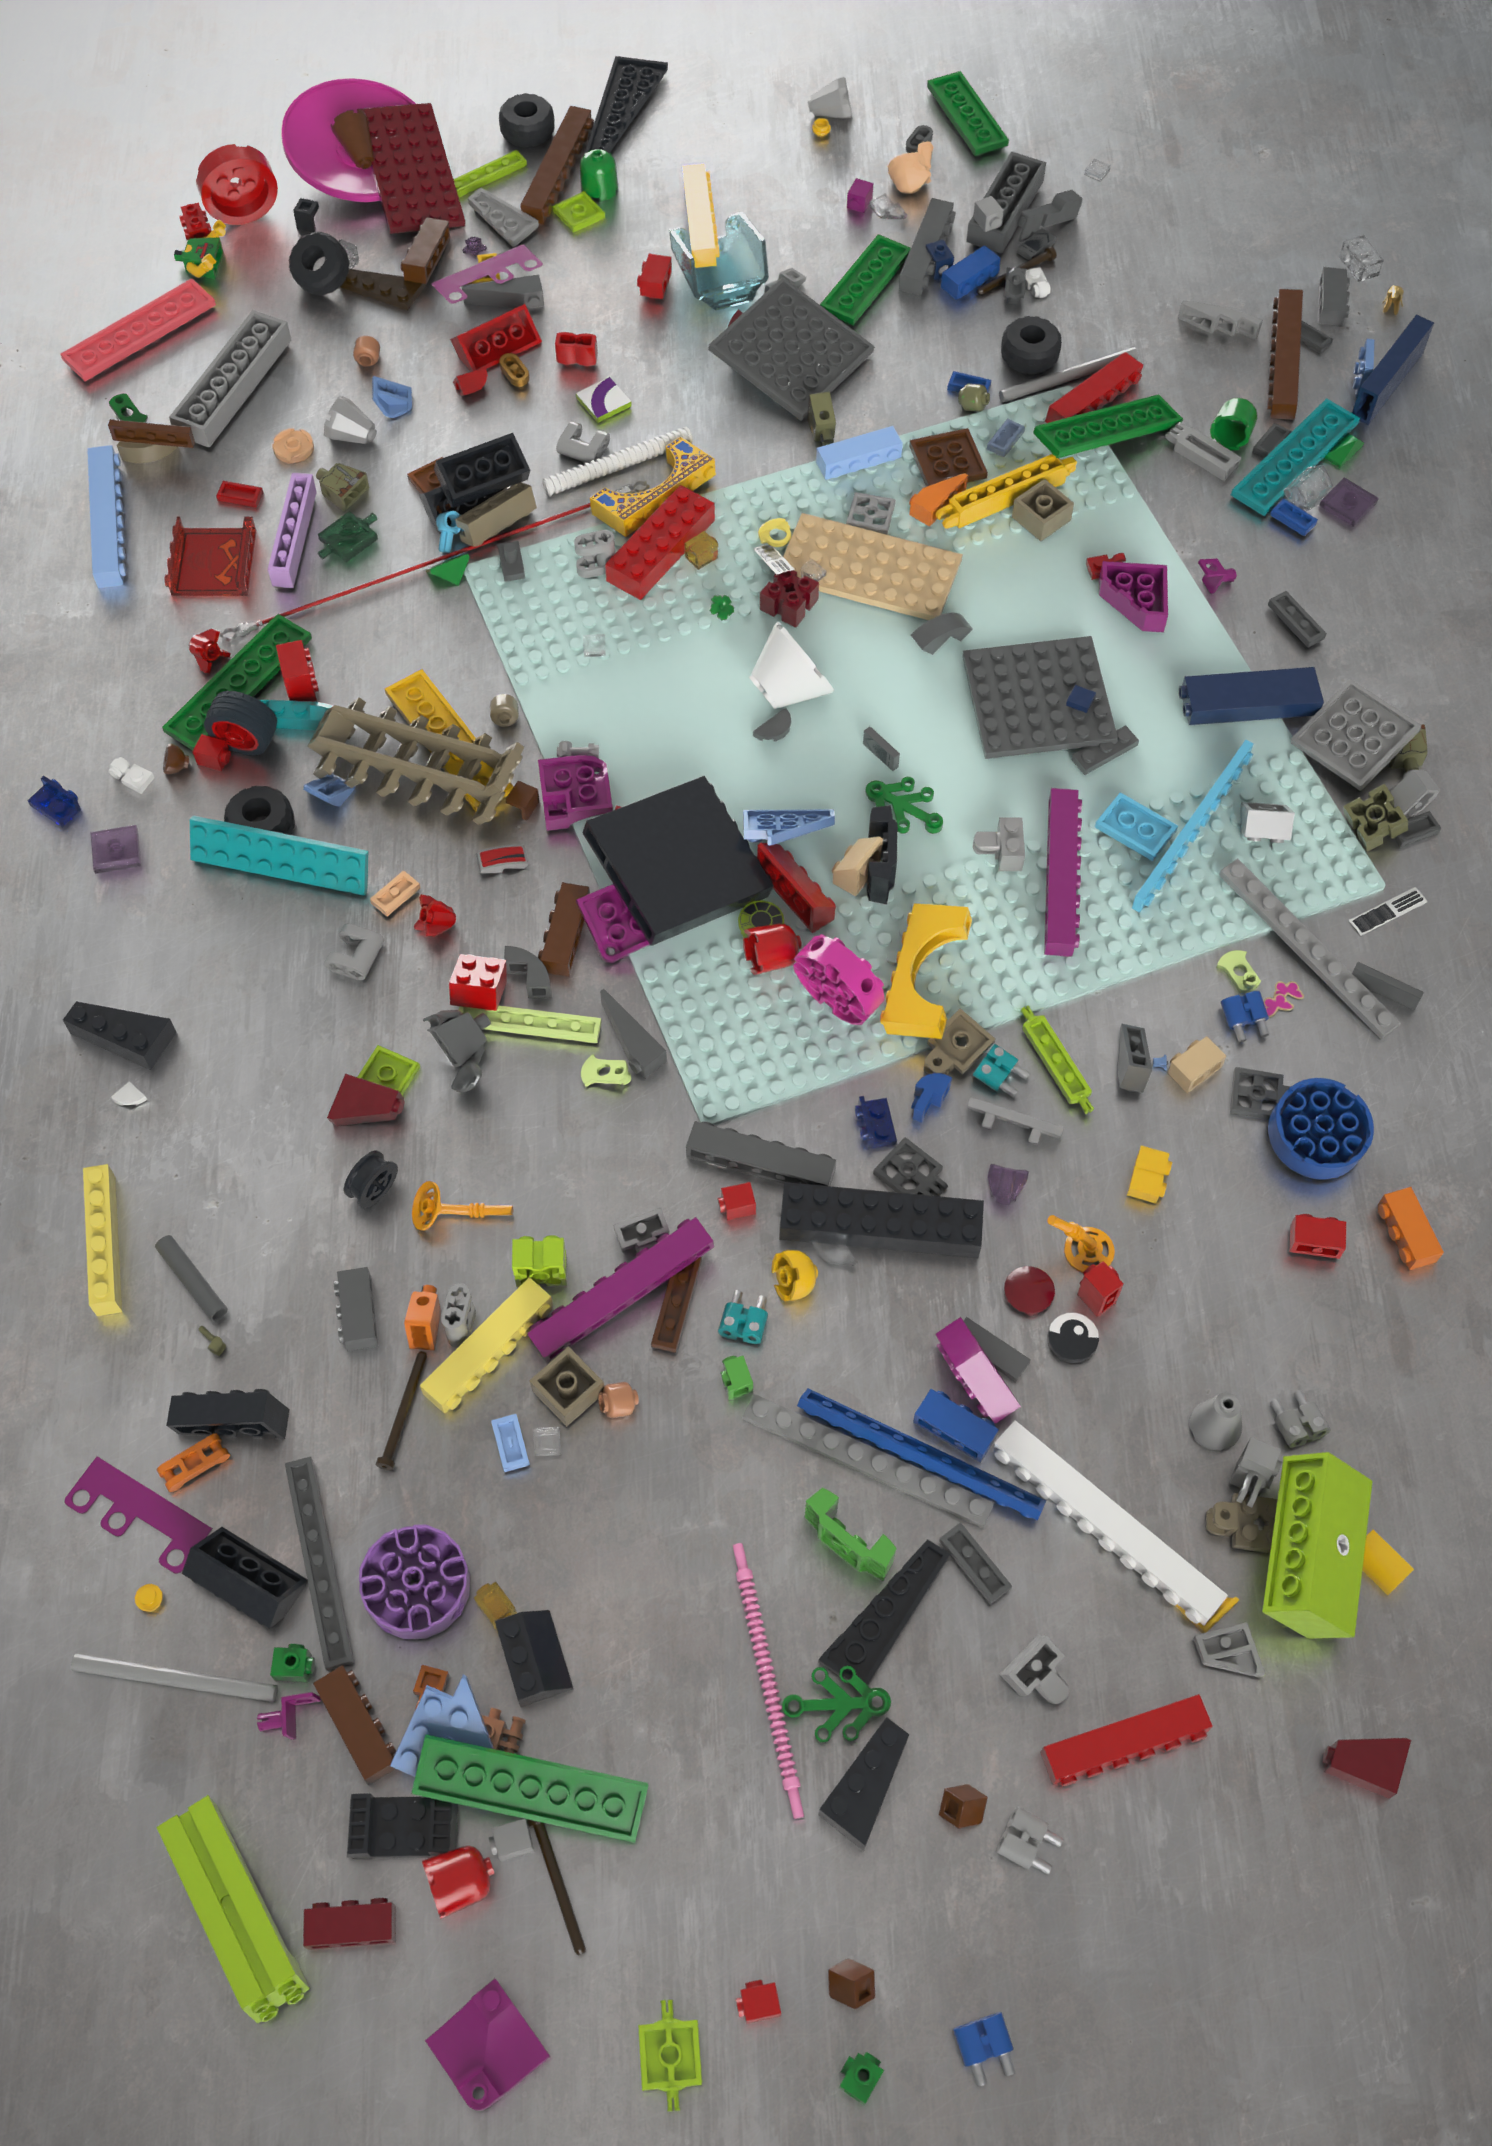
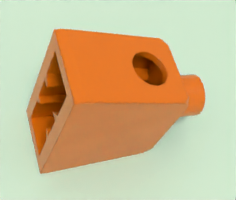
[404,1285,441,1351]

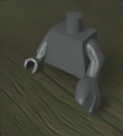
[423,1010,491,1093]

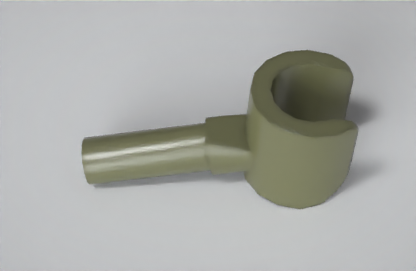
[198,1326,226,1356]

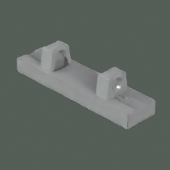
[967,1097,1064,1145]

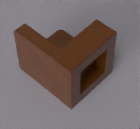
[506,781,540,821]
[939,1784,988,1828]
[828,1959,875,2009]

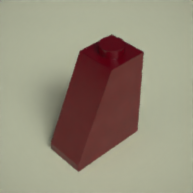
[327,1073,405,1126]
[1323,1738,1411,1799]

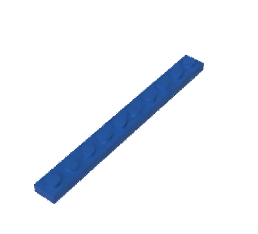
[797,1388,1046,1520]

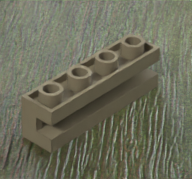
[455,482,537,547]

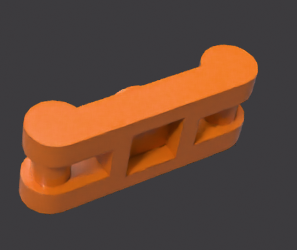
[157,1433,230,1493]

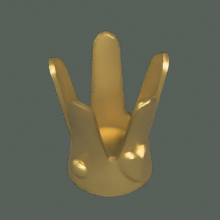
[1382,286,1404,315]

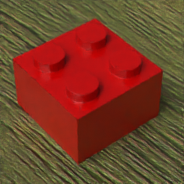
[276,640,319,702]
[449,954,507,1011]

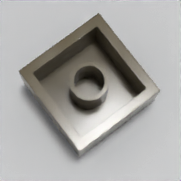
[1012,479,1074,541]
[529,1346,604,1427]

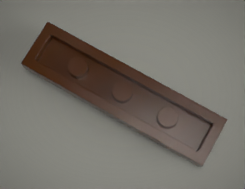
[108,419,195,448]
[651,1257,702,1353]

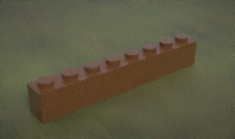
[520,105,594,225]
[1267,289,1303,420]

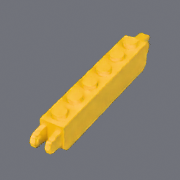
[935,454,1077,529]

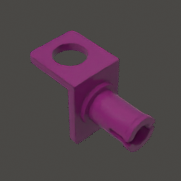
[1198,558,1237,594]
[257,1692,321,1740]

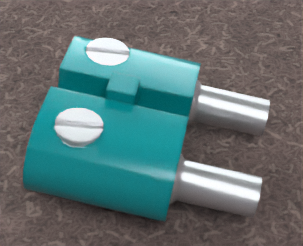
[973,1044,1030,1097]
[718,1290,768,1344]

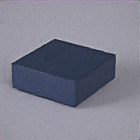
[1066,685,1096,713]

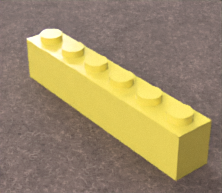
[83,1164,122,1316]
[420,1277,553,1414]

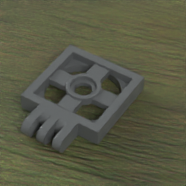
[1230,1067,1291,1119]
[873,1137,948,1196]

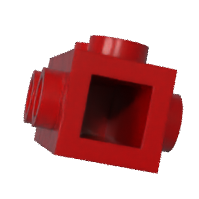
[179,202,212,240]

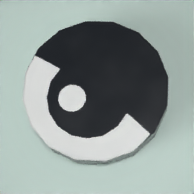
[1047,1313,1099,1363]

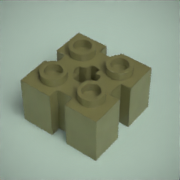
[1343,784,1408,852]

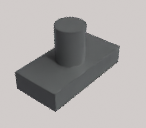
[498,541,525,582]

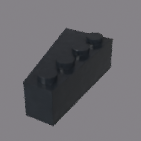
[63,1001,177,1070]
[166,1389,290,1439]
[818,1717,909,1851]

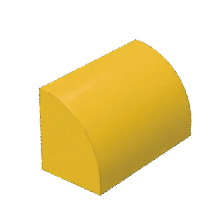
[1362,1530,1414,1595]

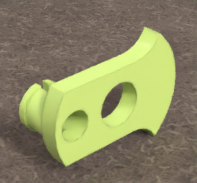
[1216,950,1261,993]
[581,1054,631,1087]

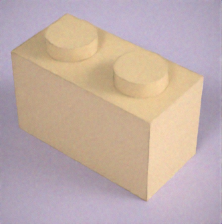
[1168,1036,1227,1093]

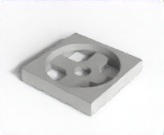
[846,492,896,535]

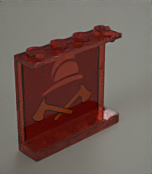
[165,516,256,596]

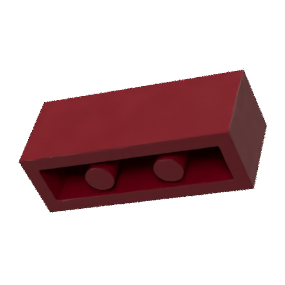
[303,1898,396,1950]

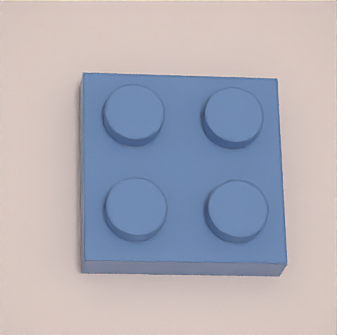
[1353,339,1375,398]

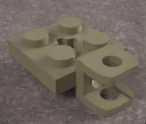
[924,1008,996,1075]
[1206,1493,1278,1553]

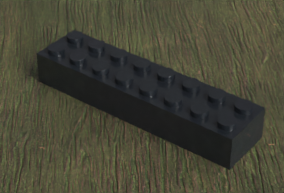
[779,1182,984,1258]

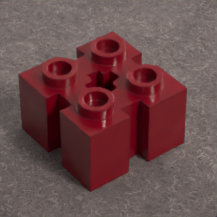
[760,570,819,628]

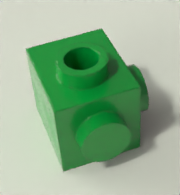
[270,1644,315,1683]
[839,2052,884,2105]

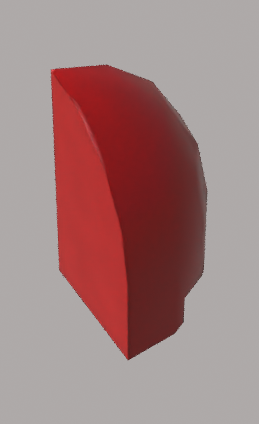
[453,368,488,396]

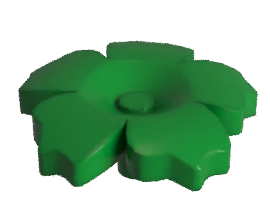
[709,595,734,621]

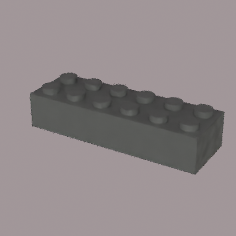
[966,151,1047,253]

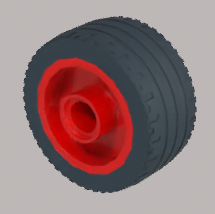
[204,691,277,756]

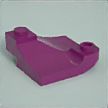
[538,755,613,831]
[576,884,650,963]
[425,1978,551,2111]

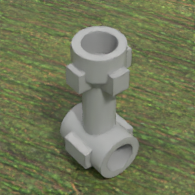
[557,741,599,758]

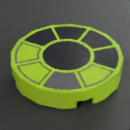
[738,900,784,938]

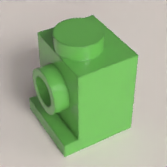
[721,1356,753,1400]

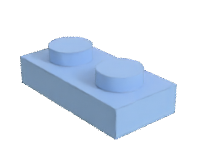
[491,1414,530,1472]

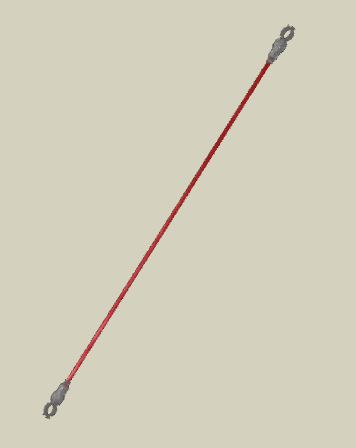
[220,480,649,642]

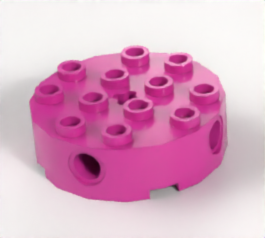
[793,934,885,1025]

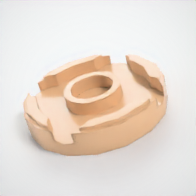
[272,428,314,464]

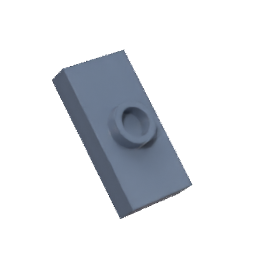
[987,419,1025,457]

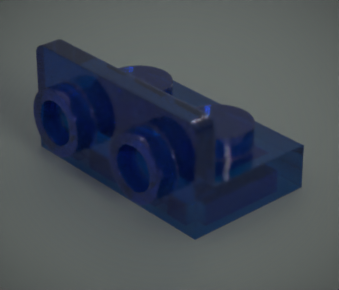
[27,775,81,827]
[855,1096,897,1149]

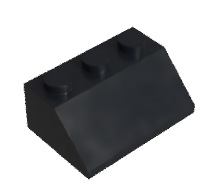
[495,1610,574,1707]

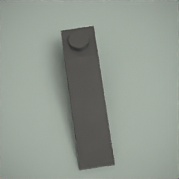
[462,275,544,309]
[600,989,667,1079]

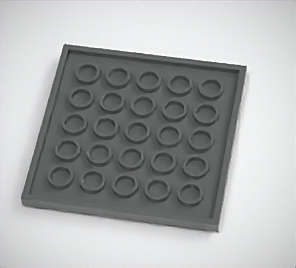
[708,277,875,421]
[962,636,1118,759]

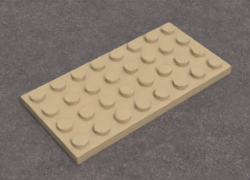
[783,513,963,620]

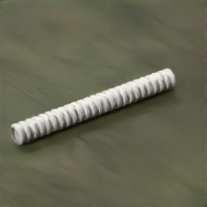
[543,426,693,496]

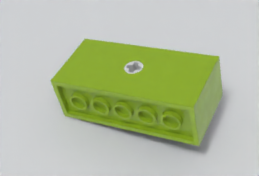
[1262,1452,1373,1639]

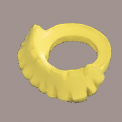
[758,518,791,547]

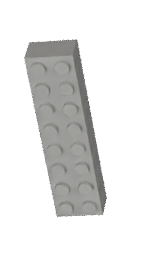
[169,310,291,448]

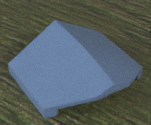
[372,376,412,418]
[303,773,355,807]

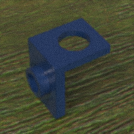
[926,240,954,280]

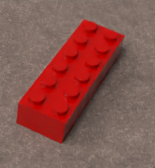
[605,485,715,600]

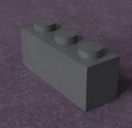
[1318,267,1350,326]
[334,1267,378,1351]

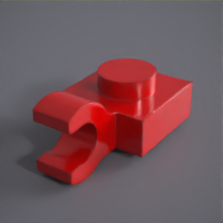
[1086,553,1126,580]

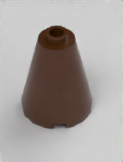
[331,110,374,169]

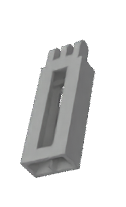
[1165,423,1241,481]

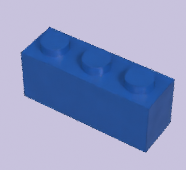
[941,245,1001,300]
[913,1389,999,1463]

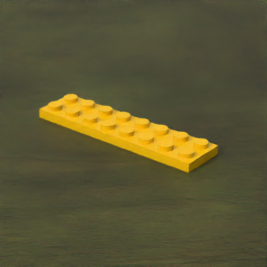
[384,669,514,812]

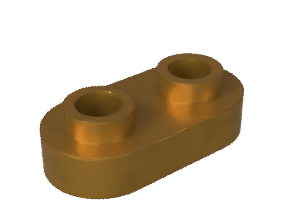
[500,353,530,387]

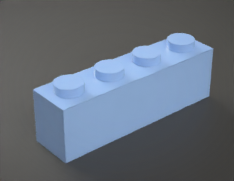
[816,426,903,480]

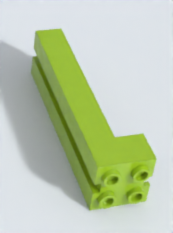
[156,1795,310,2023]

